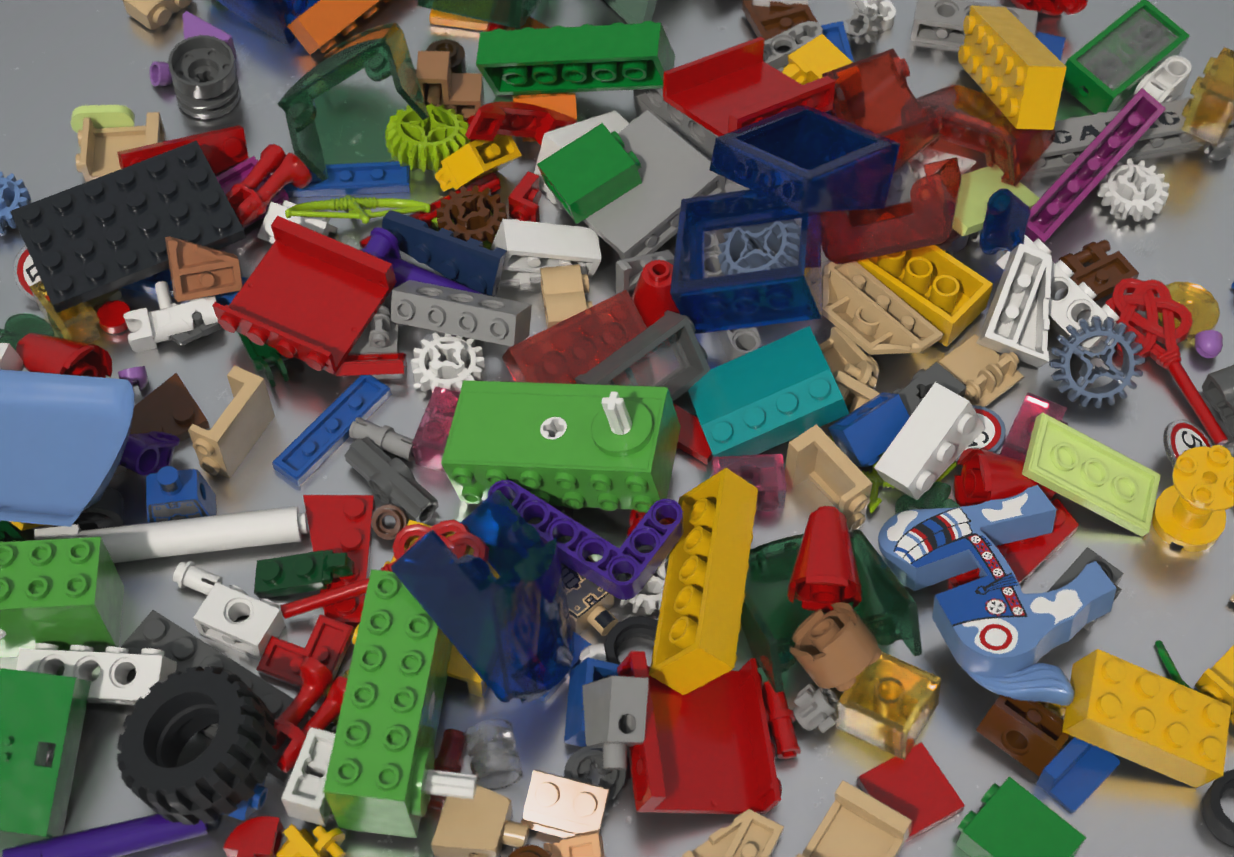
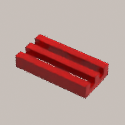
[336,353,407,376]

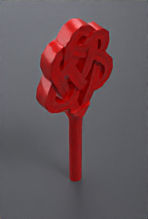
[1105,278,1228,446]
[281,519,489,619]

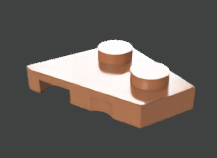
[165,236,242,302]

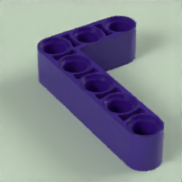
[488,480,684,600]

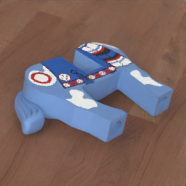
[878,485,1116,706]

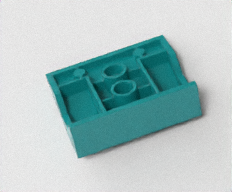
[688,326,849,470]

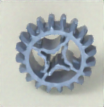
[717,207,807,296]
[1049,315,1145,408]

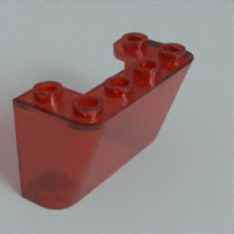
[810,157,962,264]

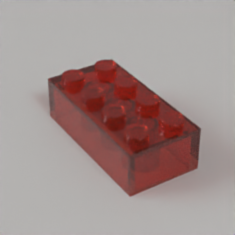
[502,289,659,384]

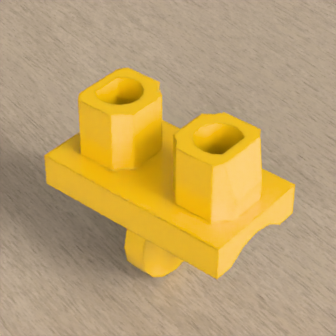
[276,824,346,857]

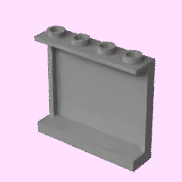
[553,110,726,260]

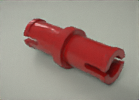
[762,679,801,759]

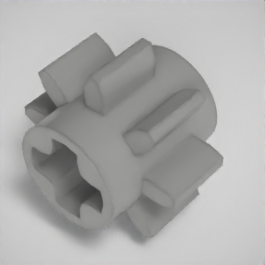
[846,7,884,45]
[793,683,840,733]

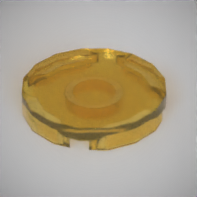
[1155,282,1220,341]

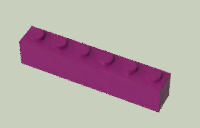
[1009,88,1166,243]

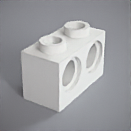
[281,727,335,826]

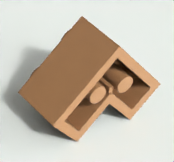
[415,51,484,121]

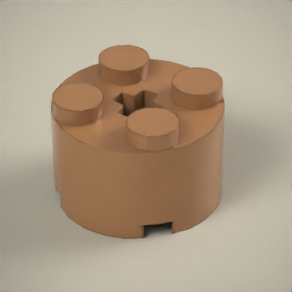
[790,602,882,692]

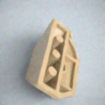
[821,253,944,355]

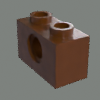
[976,695,1070,777]

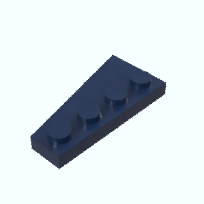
[382,210,507,297]

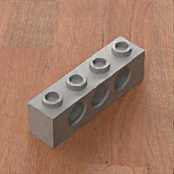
[910,0,1038,48]
[634,88,737,164]
[390,280,532,347]

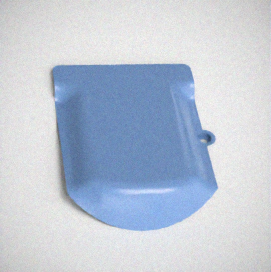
[0,369,134,527]

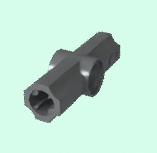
[345,437,439,524]

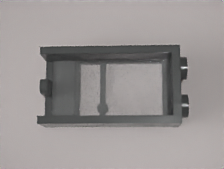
[574,310,710,401]

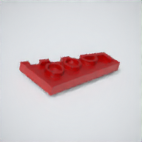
[117,125,249,175]
[303,495,375,629]
[949,498,1079,587]

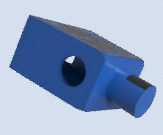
[146,466,217,523]

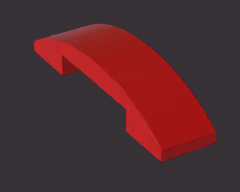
[465,101,577,146]

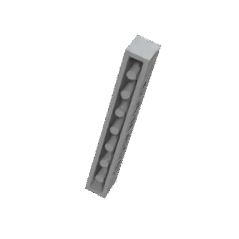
[995,91,1234,178]

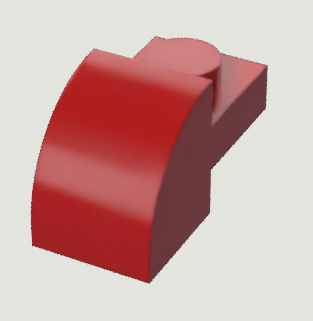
[223,816,285,857]

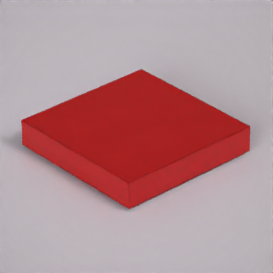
[856,742,965,843]

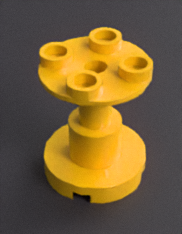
[1152,445,1234,552]

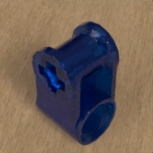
[979,189,1030,255]

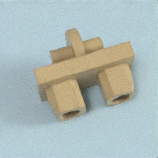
[833,360,880,414]

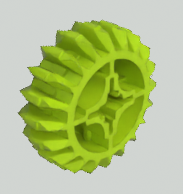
[385,102,470,173]

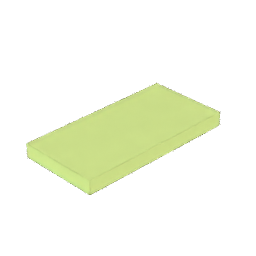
[921,163,1039,236]
[1022,412,1161,537]

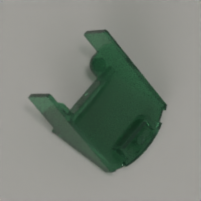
[277,22,429,181]
[740,529,922,693]

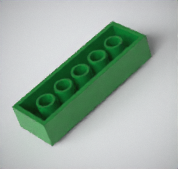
[476,21,675,95]

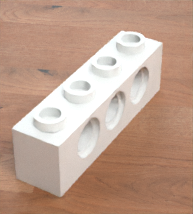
[996,235,1120,359]
[16,643,177,705]

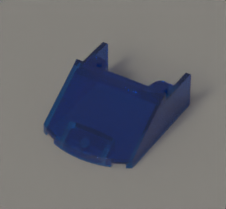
[391,490,574,703]

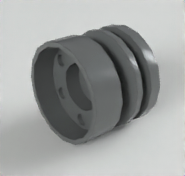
[168,35,241,120]

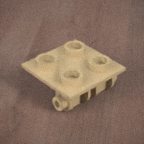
[937,334,1024,407]

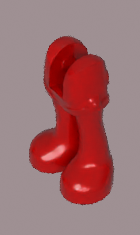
[226,144,312,228]
[272,657,347,773]

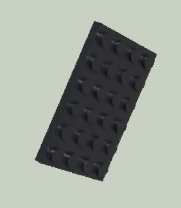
[11,140,246,313]

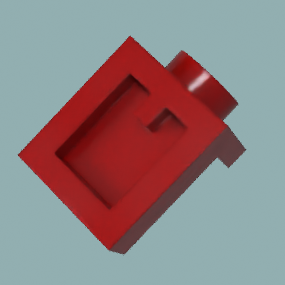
[508,171,542,222]

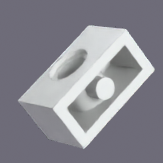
[193,582,286,660]

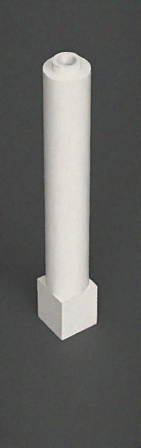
[34,506,308,563]

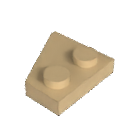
[682,809,784,857]

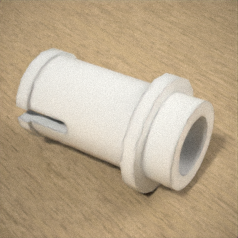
[173,561,223,595]

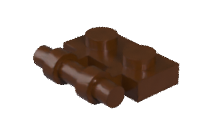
[1055,239,1139,302]

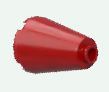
[625,260,691,348]
[16,333,113,378]
[954,448,1056,507]
[787,506,862,612]

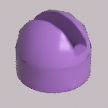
[150,62,173,86]
[1195,330,1223,359]
[118,366,148,391]

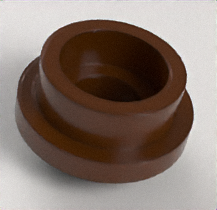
[371,504,408,540]

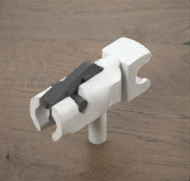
[123,281,223,353]

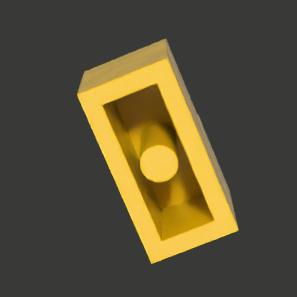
[782,34,861,107]
[434,135,522,191]

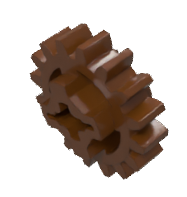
[436,185,507,246]

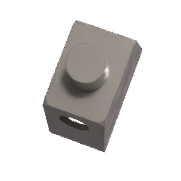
[583,676,648,770]

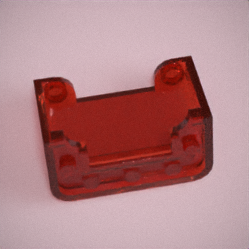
[822,49,943,188]
[902,84,1055,186]

